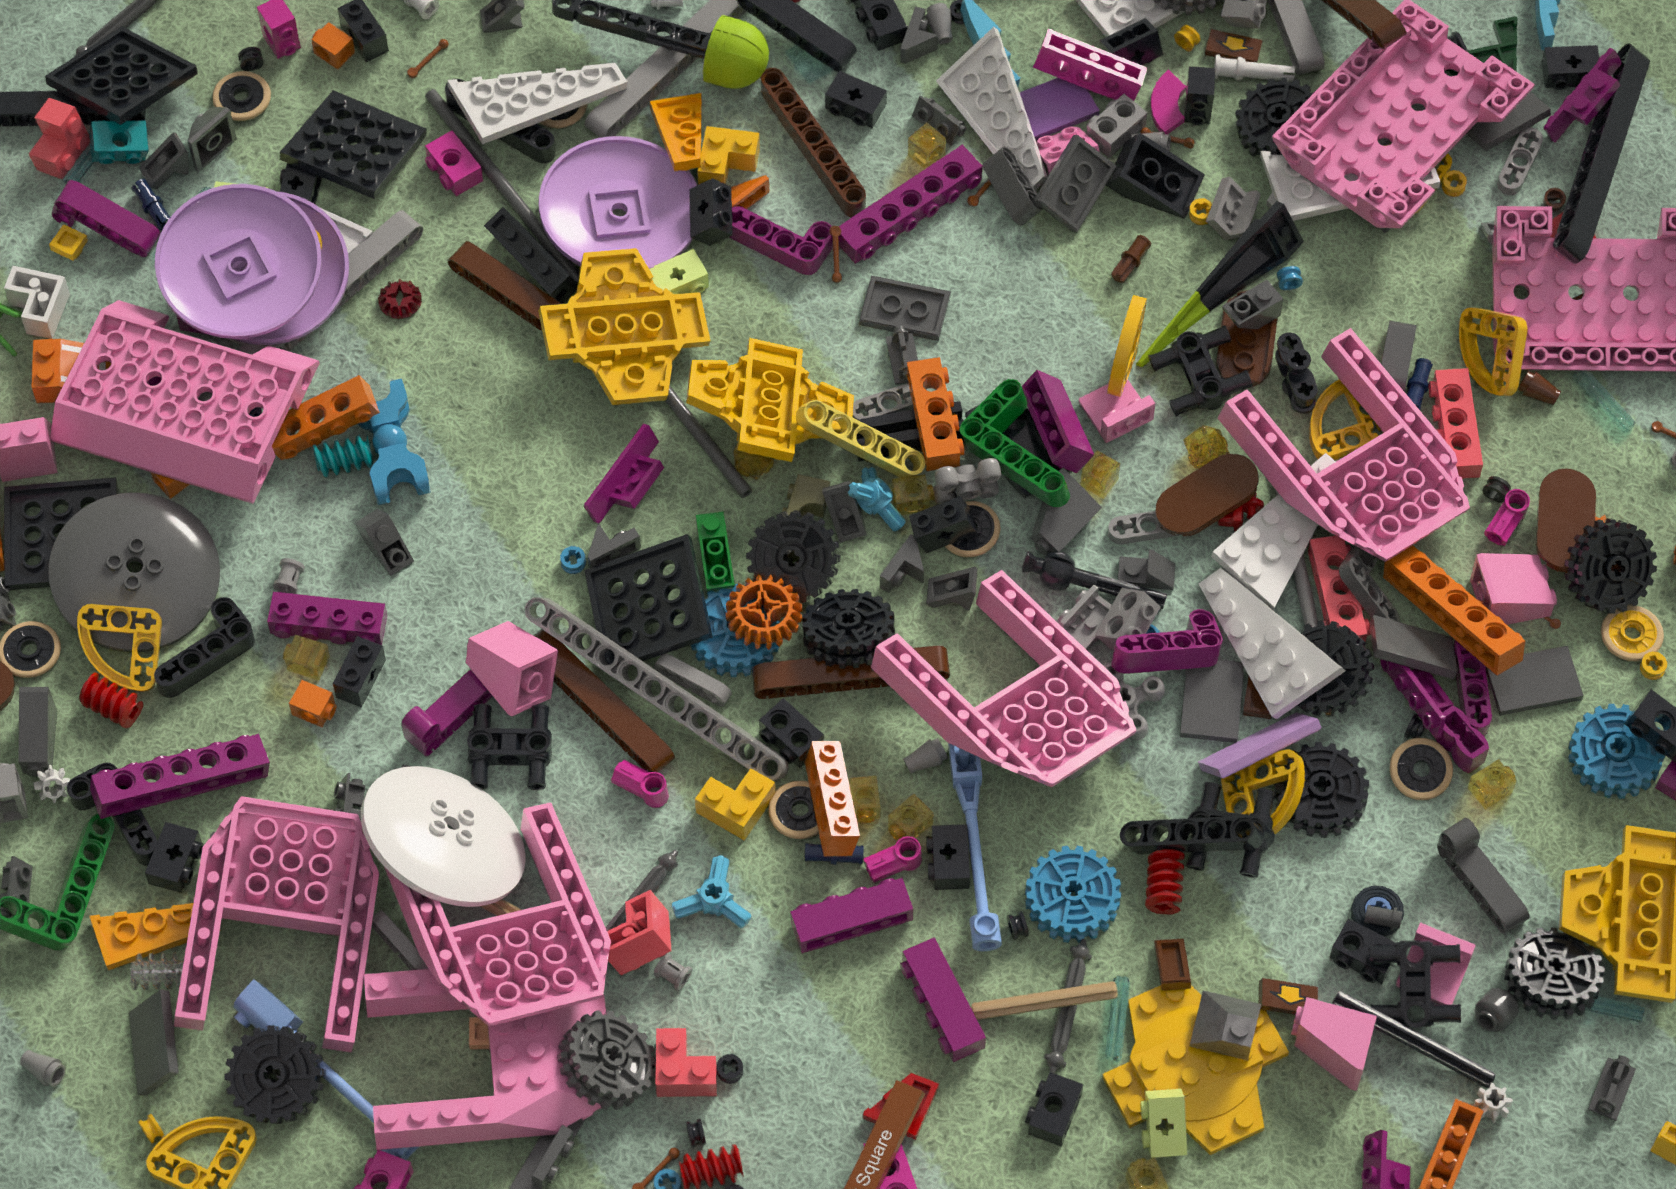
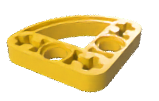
[1107,295,1147,397]
[1459,308,1527,396]
[1309,379,1384,460]
[77,604,162,692]
[1221,749,1305,834]
[146,1117,257,1189]

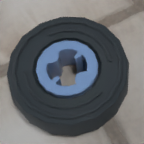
[1351,886,1404,937]

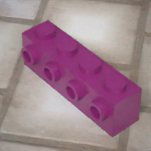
[1022,370,1094,474]
[267,592,388,645]
[790,878,913,954]
[900,937,986,1062]

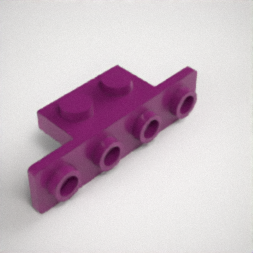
[1543,48,1622,143]
[584,424,665,523]
[1380,659,1454,738]
[1361,1130,1411,1189]

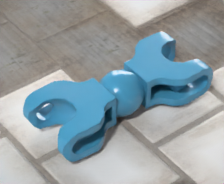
[358,379,431,505]

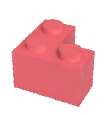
[29,98,90,180]
[607,890,671,976]
[656,1028,717,1097]

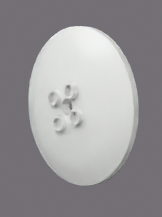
[361,766,525,907]

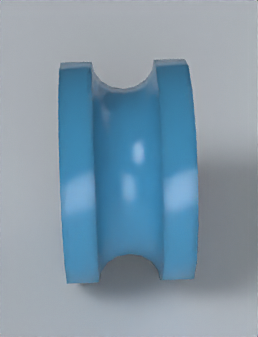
[1276,266,1303,290]
[560,546,586,574]
[654,1169,681,1189]

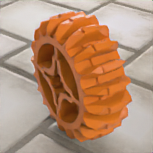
[726,575,802,650]

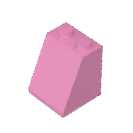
[0,417,58,482]
[1470,553,1557,625]
[465,621,558,716]
[1291,998,1377,1091]

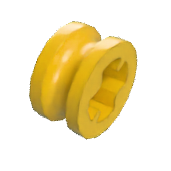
[1174,25,1201,51]
[1441,170,1467,197]
[1189,198,1212,225]
[1640,652,1667,680]
[138,1114,165,1144]

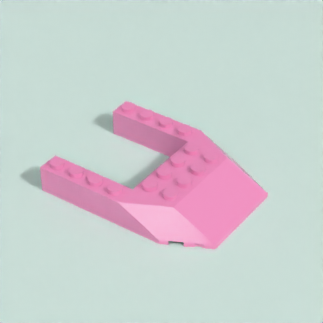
[1218,328,1470,562]
[871,570,1136,787]
[173,796,379,1053]
[384,802,611,1026]
[364,969,606,1150]

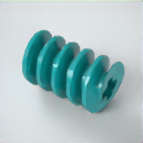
[312,435,373,478]

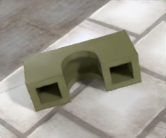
[782,474,830,562]

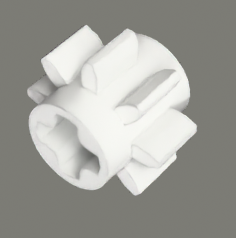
[33,765,70,803]
[1474,1083,1513,1123]

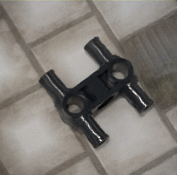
[1148,325,1253,417]
[467,704,552,790]
[1186,782,1276,878]
[1370,940,1461,1028]

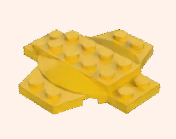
[538,248,710,405]
[686,338,854,462]
[1559,825,1676,1003]
[1102,986,1289,1155]

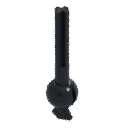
[1022,551,1167,609]

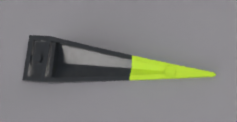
[1136,201,1304,367]

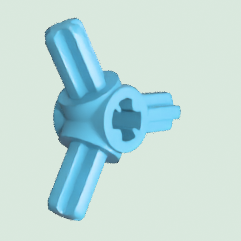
[848,467,906,531]
[672,856,752,928]

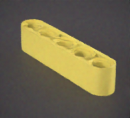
[796,400,926,479]

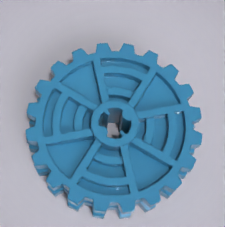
[690,584,780,677]
[1568,704,1665,799]
[1025,846,1121,943]

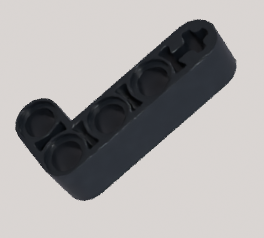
[154,597,255,698]
[67,763,158,866]

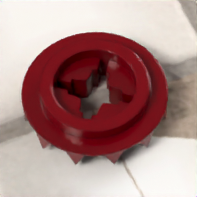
[378,278,422,319]

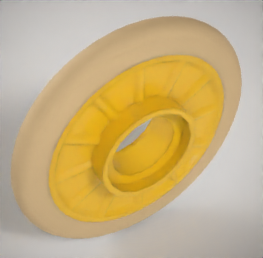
[1601,605,1664,662]

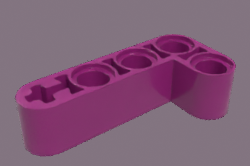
[51,180,160,257]
[729,206,833,275]
[1111,609,1223,674]
[1453,640,1492,736]
[401,669,493,757]

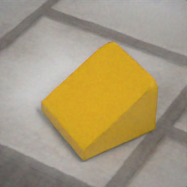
[1651,1121,1676,1165]

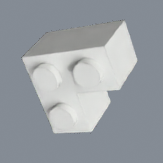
[4,266,70,339]

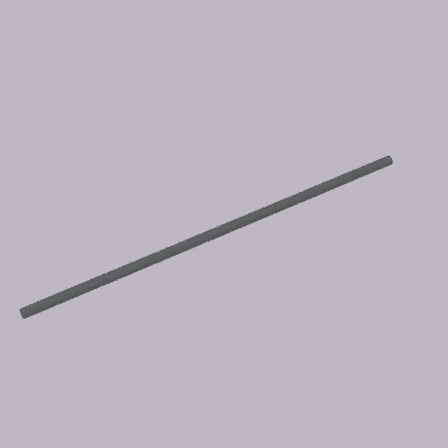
[425,89,753,499]

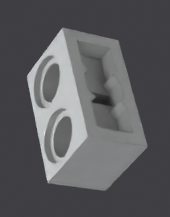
[1086,94,1147,158]
[1095,588,1161,651]
[0,763,28,823]

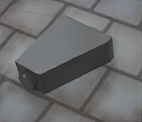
[1030,468,1102,555]
[19,687,58,777]

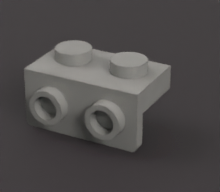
[1206,177,1261,240]
[1057,585,1112,651]

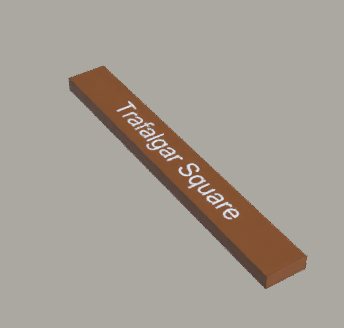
[844,1080,925,1189]

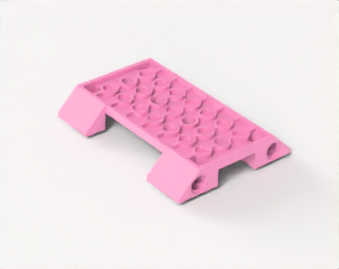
[1272,0,1535,228]
[1492,206,1676,372]
[50,300,320,504]

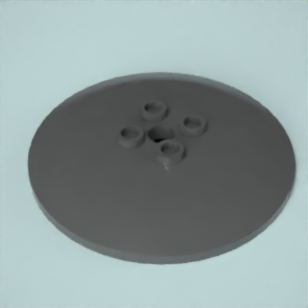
[49,493,220,652]

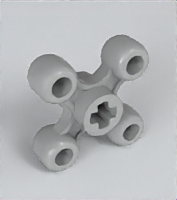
[933,458,1001,505]
[1104,663,1165,740]

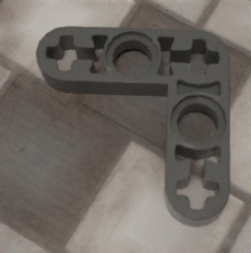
[1339,545,1400,622]

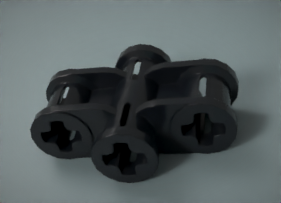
[1275,332,1318,414]

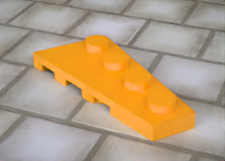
[650,93,702,172]
[89,903,193,971]

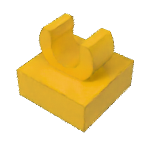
[49,224,88,261]

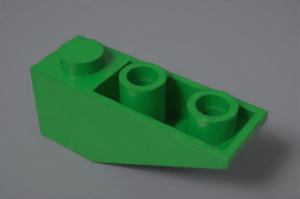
[696,511,735,591]

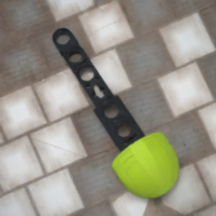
[552,0,769,89]

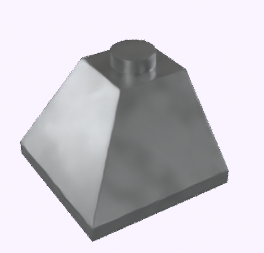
[188,107,237,172]
[1190,990,1261,1060]

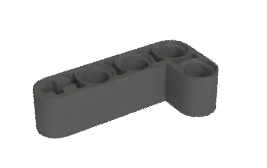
[1437,817,1530,934]

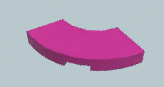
[1151,69,1186,135]

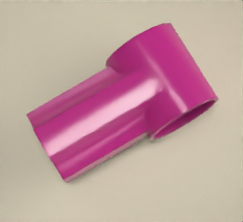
[1484,489,1530,546]
[611,760,669,808]
[863,836,922,883]

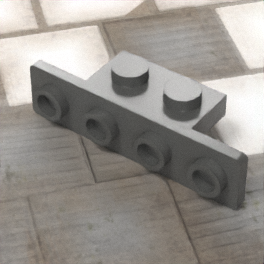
[509,1119,586,1189]

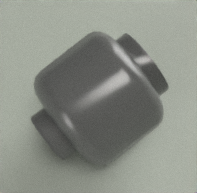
[1474,988,1519,1032]

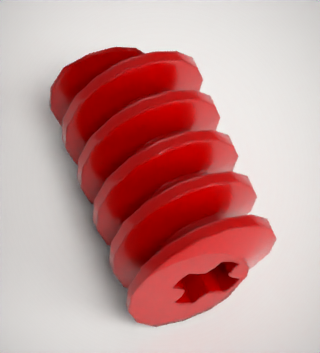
[79,672,144,729]
[1145,850,1185,915]
[679,1144,744,1189]

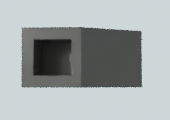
[1222,280,1283,329]
[354,509,414,576]

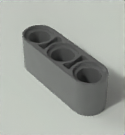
[982,147,1043,226]
[1381,320,1417,392]

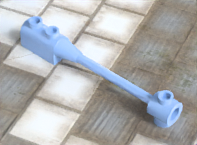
[948,743,1002,951]
[233,979,419,1160]

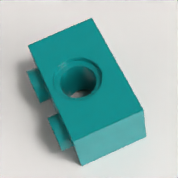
[89,121,149,164]

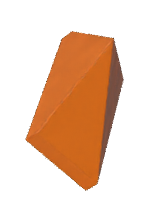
[731,175,769,209]

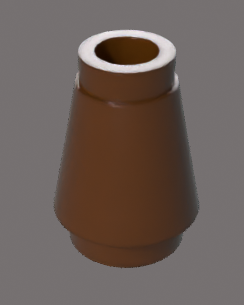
[1518,370,1561,405]

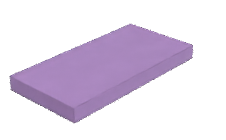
[1198,712,1322,779]

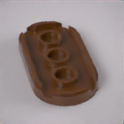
[1216,290,1278,388]
[1156,454,1259,537]
[1536,469,1596,572]

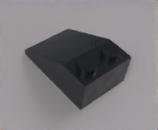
[1105,132,1205,219]

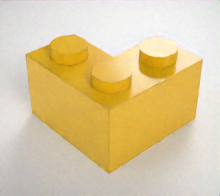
[698,126,760,185]
[695,768,776,841]

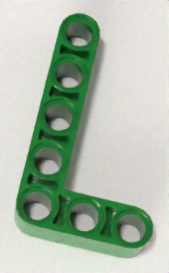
[960,379,1070,508]
[0,814,115,951]

